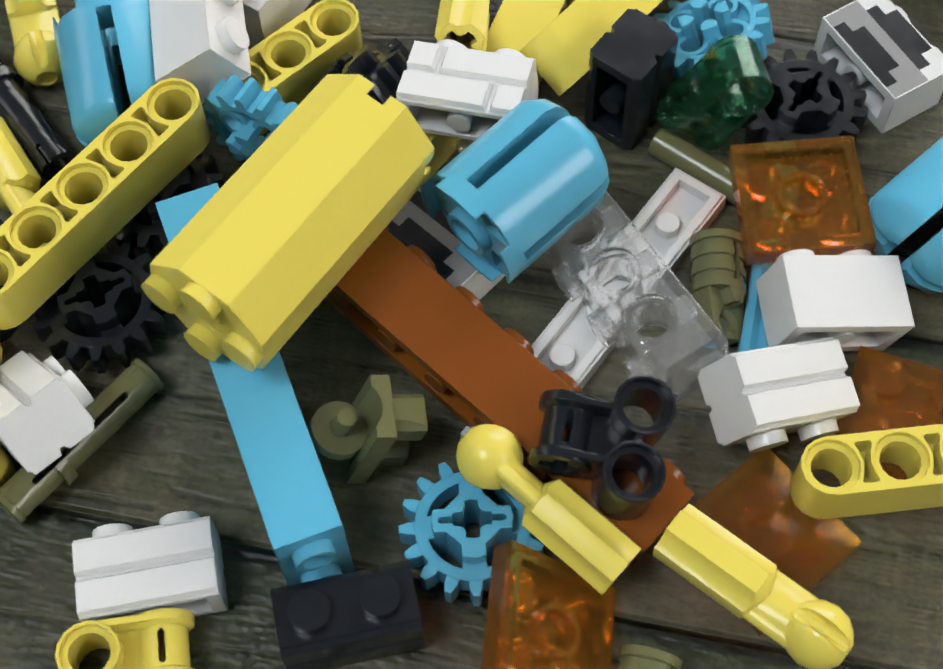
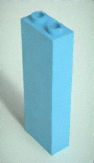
[155,183,355,586]

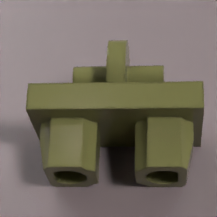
[308,374,428,484]

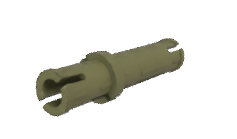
[0,358,164,525]

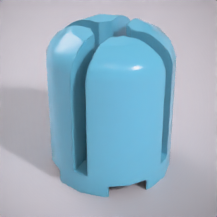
[52,0,157,147]
[420,99,610,284]
[863,136,943,294]

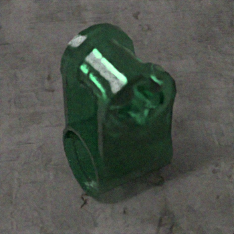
[657,35,774,151]

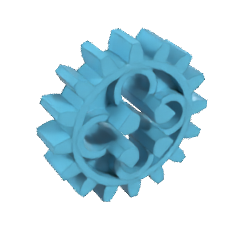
[652,0,774,89]
[203,75,298,161]

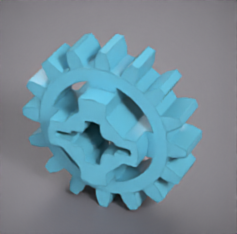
[399,462,544,606]

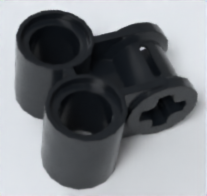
[528,375,676,521]

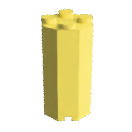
[141,74,435,372]

